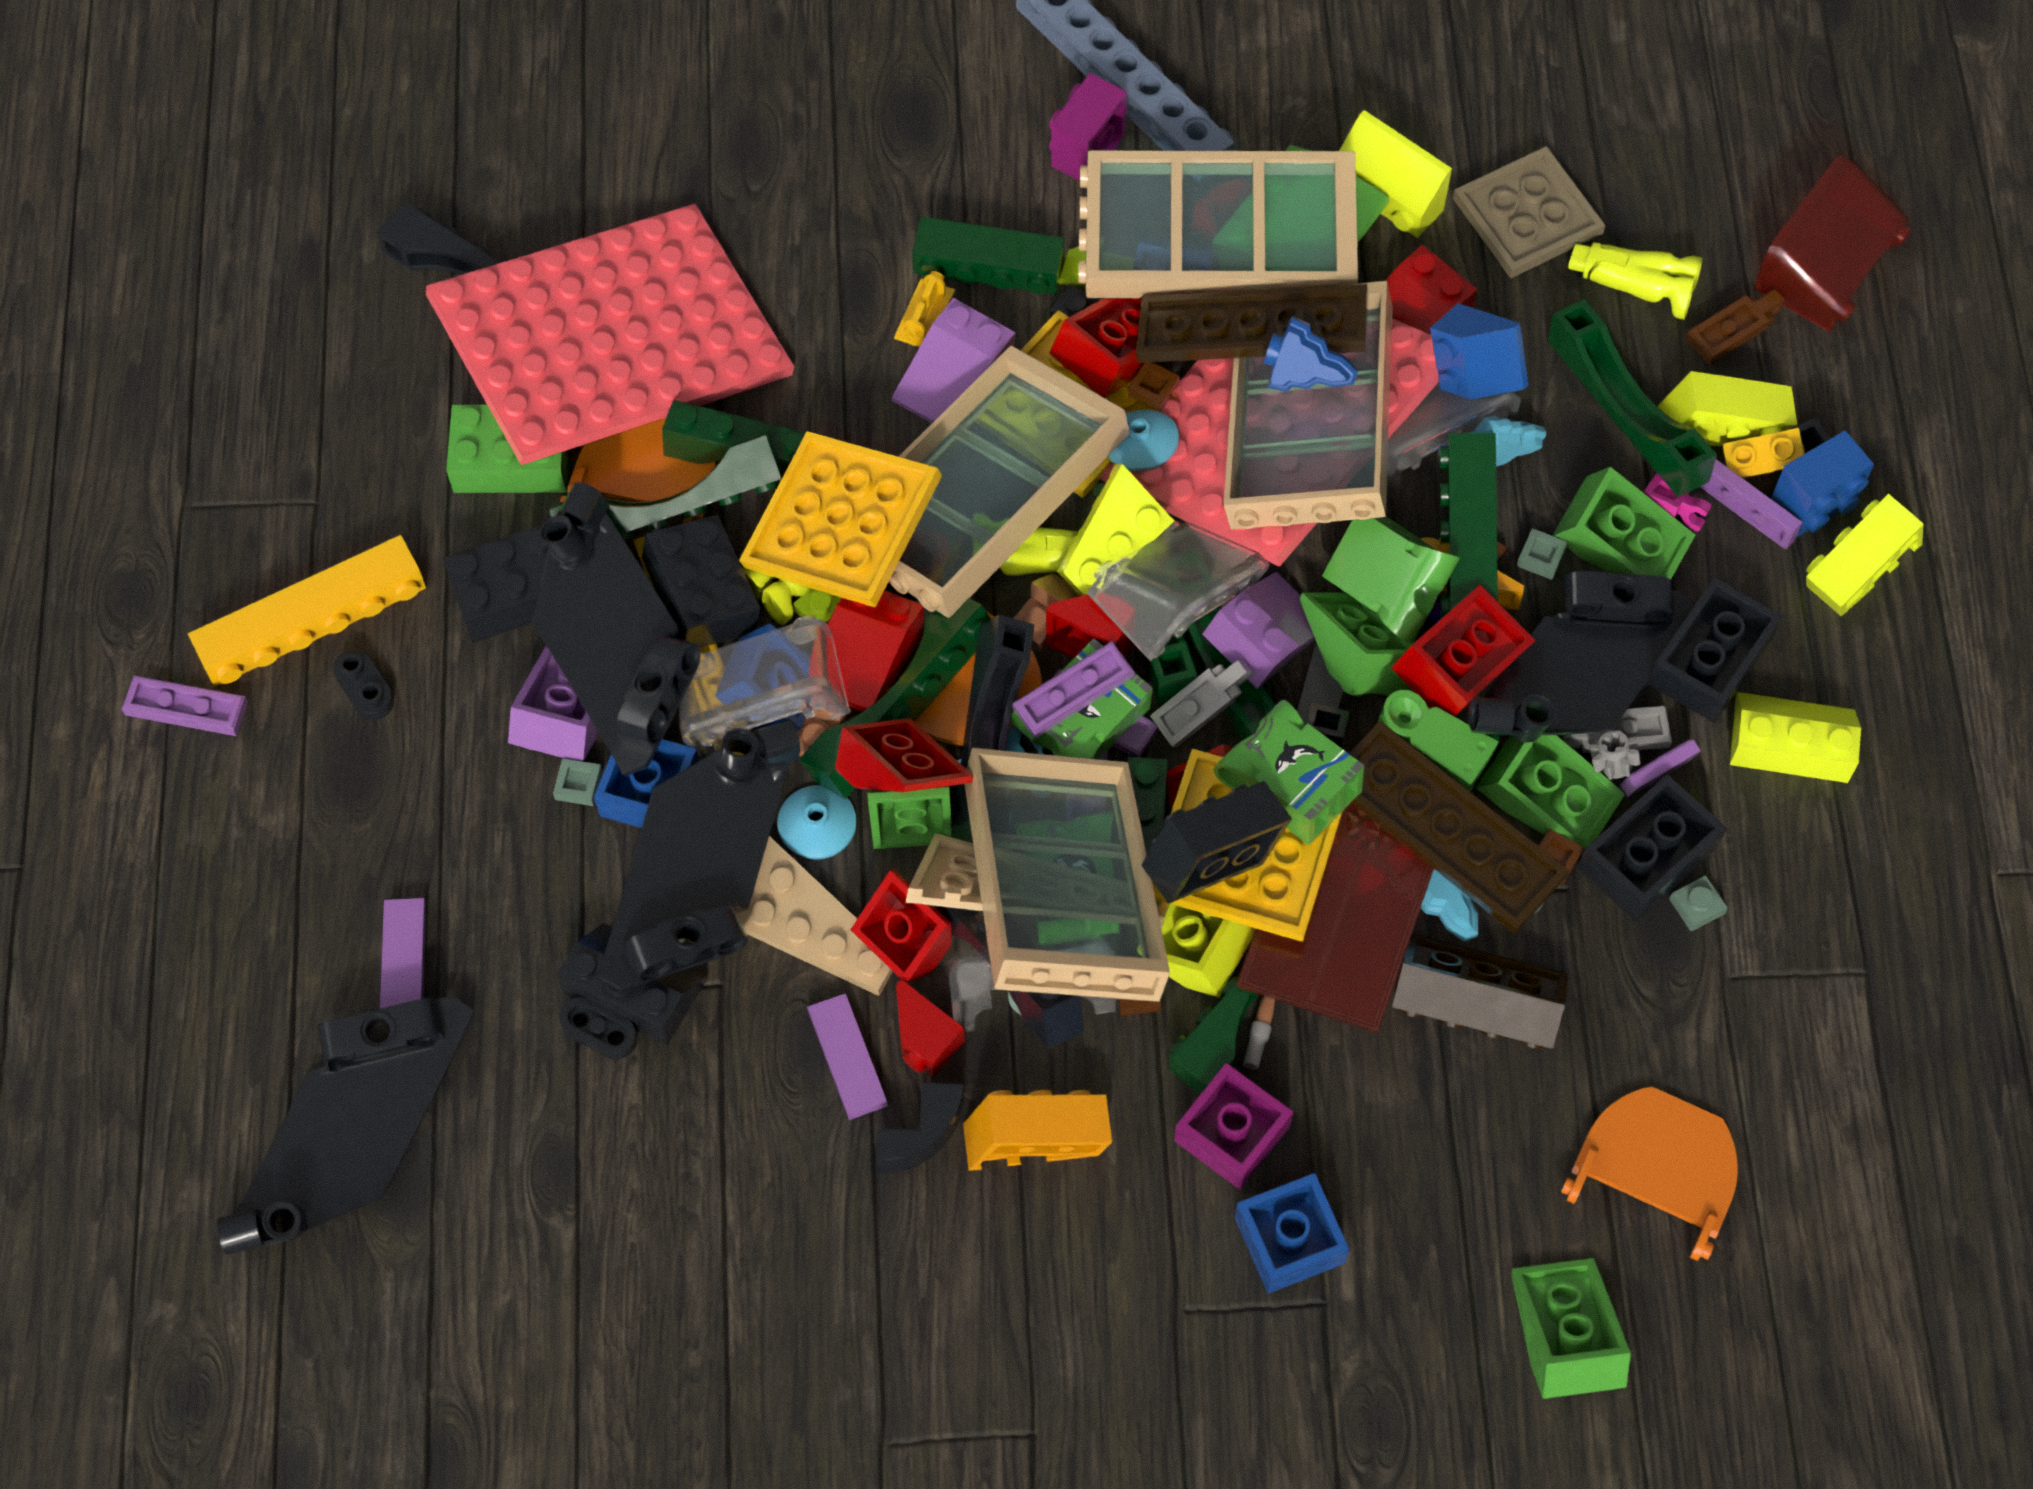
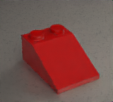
[1386,245,1477,335]
[1049,298,1144,398]
[1391,585,1536,717]
[801,590,924,712]
[835,718,973,792]

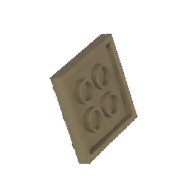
[1453,146,1605,278]

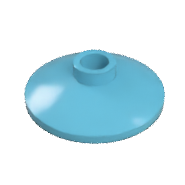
[1108,409,1179,471]
[777,785,857,860]

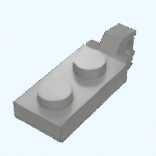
[1150,660,1254,748]
[1557,706,1672,753]

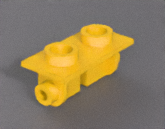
[894,271,955,347]
[1723,428,1805,478]

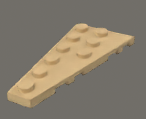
[906,833,1169,928]
[737,836,893,996]

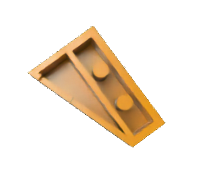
[963,1090,1112,1171]

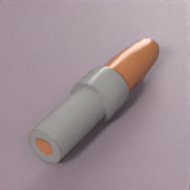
[1243,996,1275,1070]

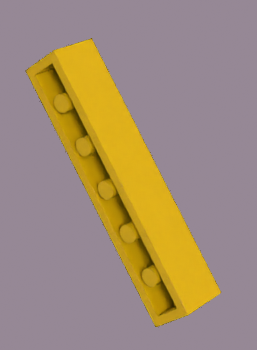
[188,535,426,687]

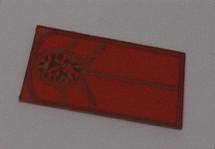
[1236,803,1434,1033]

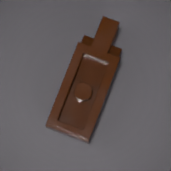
[1686,289,1785,365]

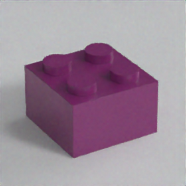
[1049,73,1127,181]
[1174,1063,1293,1190]

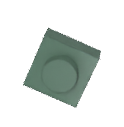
[1517,528,1568,580]
[553,758,602,806]
[1669,876,1728,932]

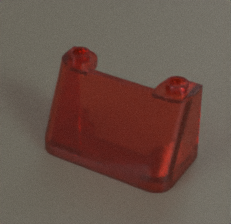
[1754,154,1912,332]

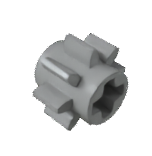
[1590,730,1641,780]

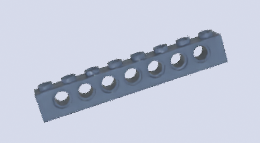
[1016,0,1235,186]

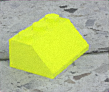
[1339,110,1452,238]
[1730,692,1861,783]
[1136,903,1257,997]

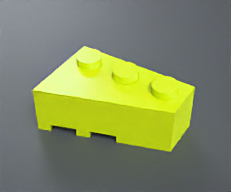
[1657,371,1797,446]
[1057,464,1174,596]
[1806,494,1924,616]

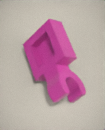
[1643,473,1712,531]

